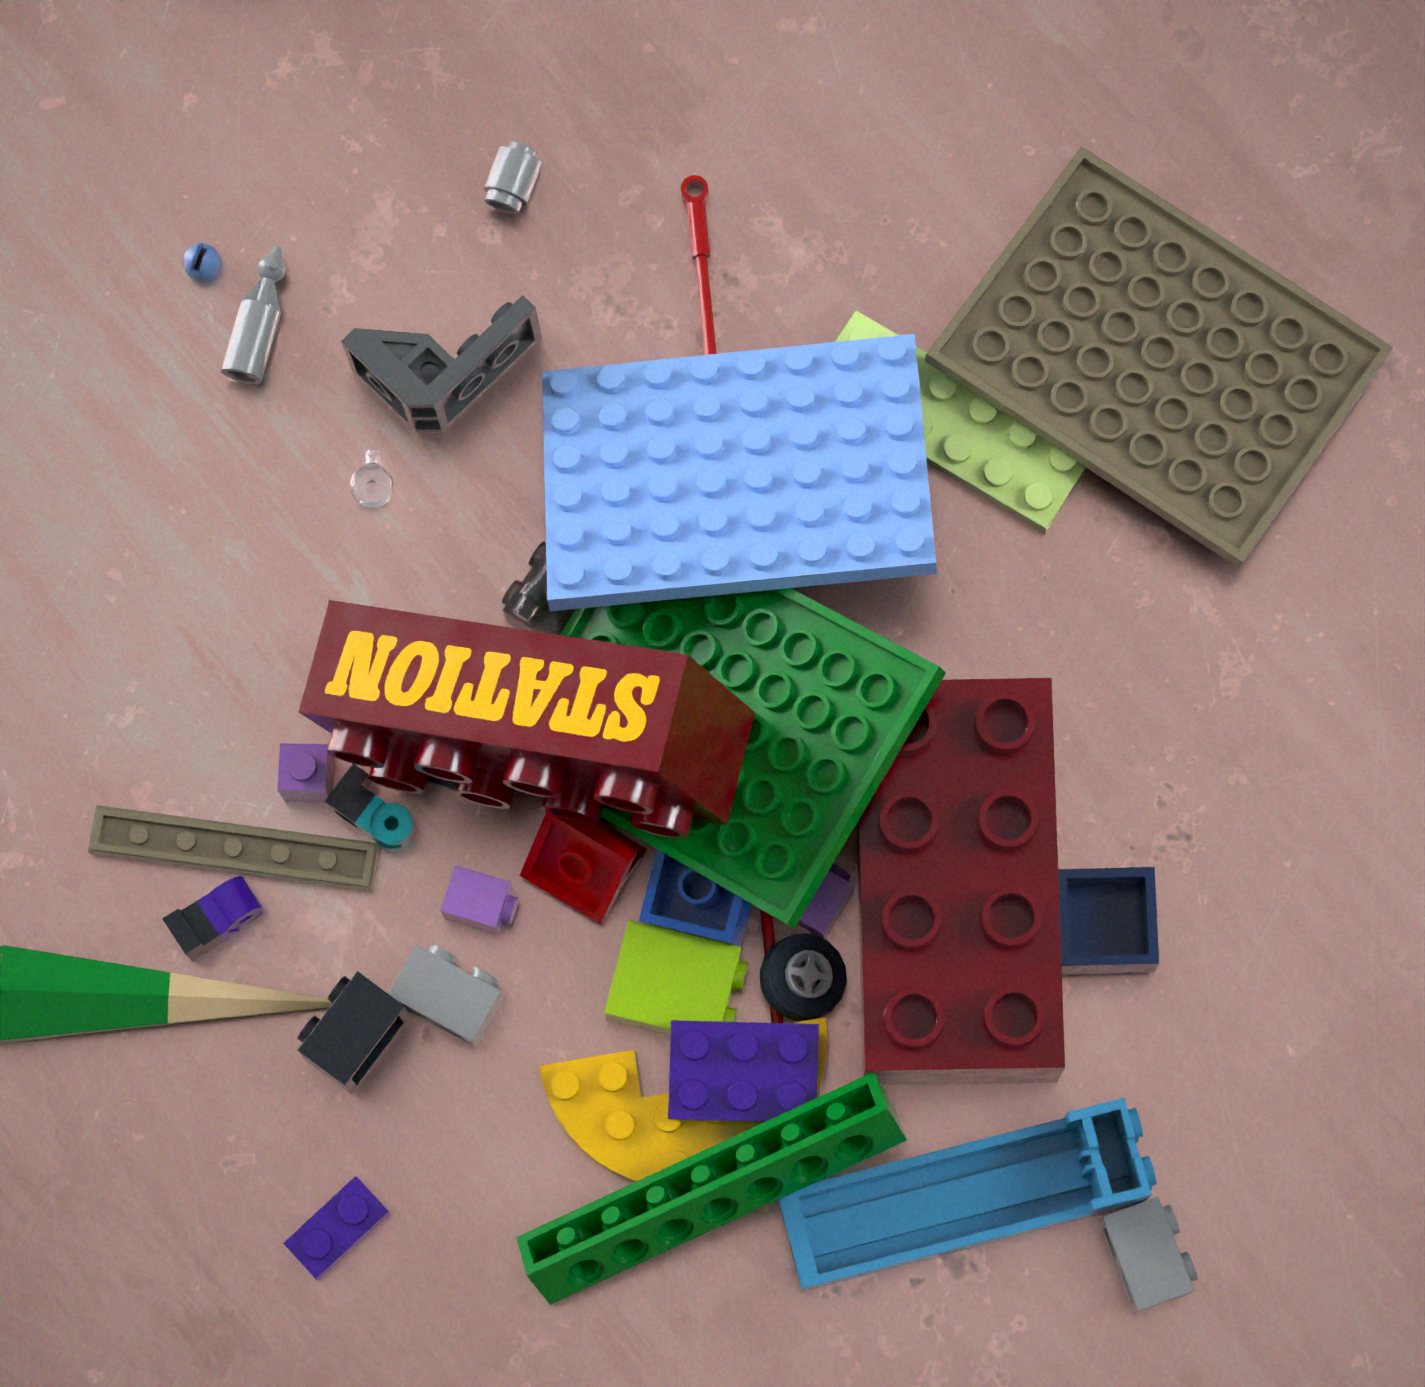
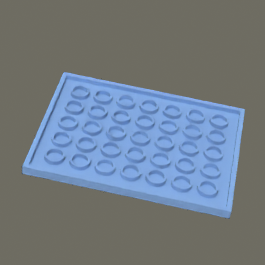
[542,334,937,611]

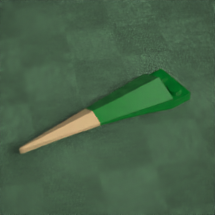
[0,945,331,1044]

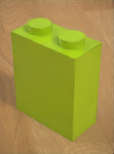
[604,919,749,1036]

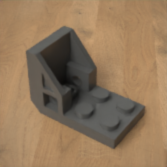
[341,295,542,433]

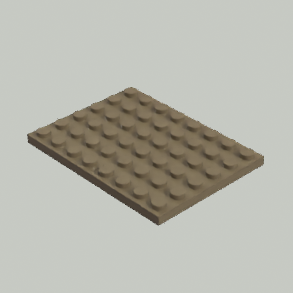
[925,146,1393,568]

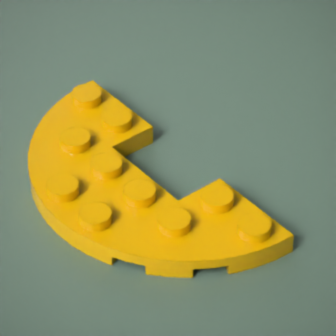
[539,1017,829,1181]

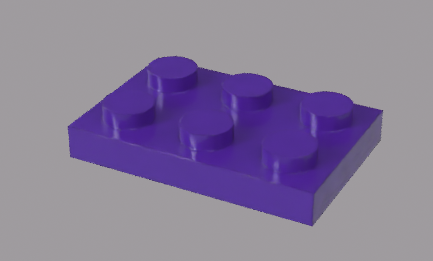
[668,1020,819,1123]

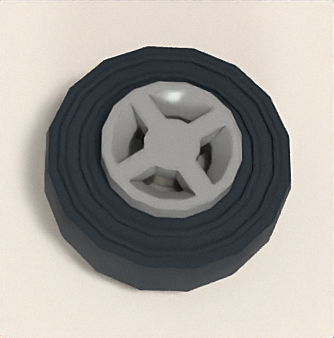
[760,934,847,1021]

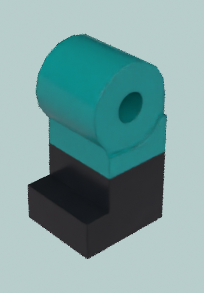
[325,764,415,850]

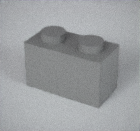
[388,944,504,1048]
[1099,1197,1198,1314]

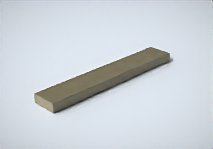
[88,805,380,893]

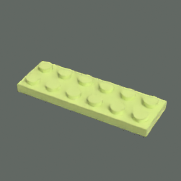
[835,310,1087,534]

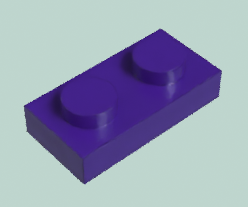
[283,1176,390,1280]

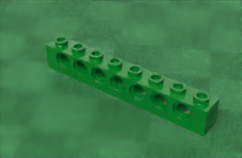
[516,1072,907,1305]

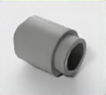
[484,142,542,214]

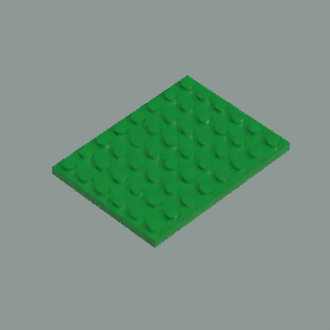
[560,588,946,929]

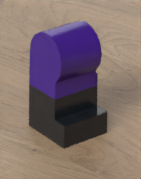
[162,876,263,962]

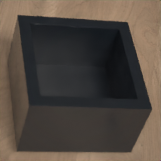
[297,971,410,1094]

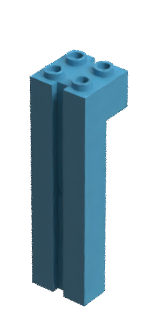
[778,1098,1157,1292]

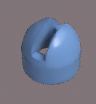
[183,243,222,283]

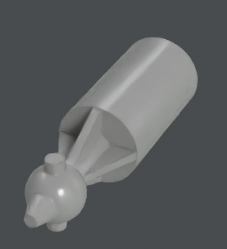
[221,246,286,384]

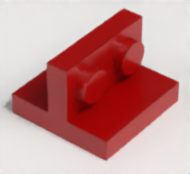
[519,812,647,925]

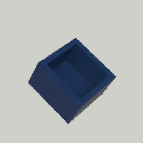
[1058,867,1159,975]

